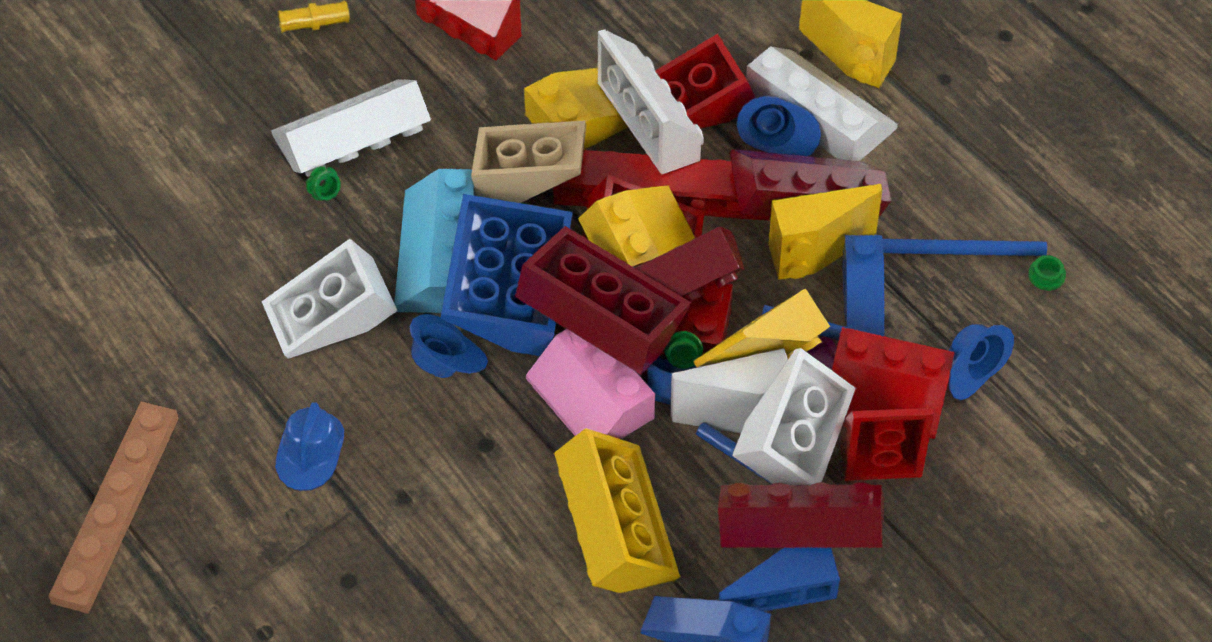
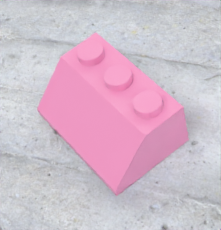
[526,329,655,439]

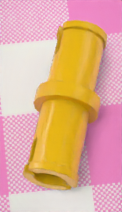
[278,0,350,33]

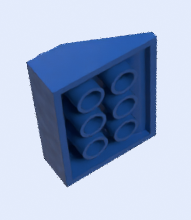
[441,194,572,356]

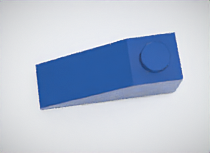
[842,235,884,336]
[719,548,840,611]
[641,596,771,642]

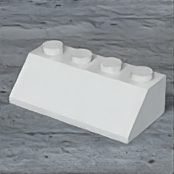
[598,29,704,175]
[746,46,898,161]
[271,79,431,176]

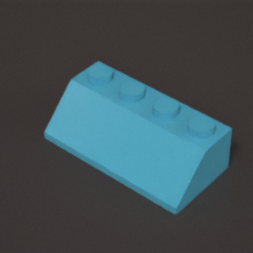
[394,169,476,313]

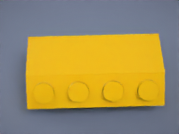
[554,428,680,593]

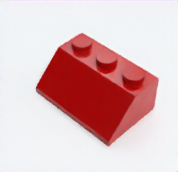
[415,0,522,61]
[832,327,955,439]

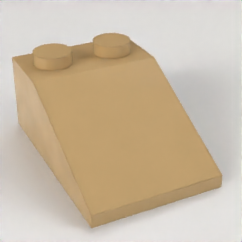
[471,120,586,203]

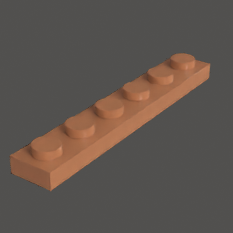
[49,401,179,614]

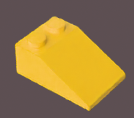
[799,0,902,88]
[524,68,628,150]
[768,184,882,280]
[578,186,695,268]
[693,288,830,368]

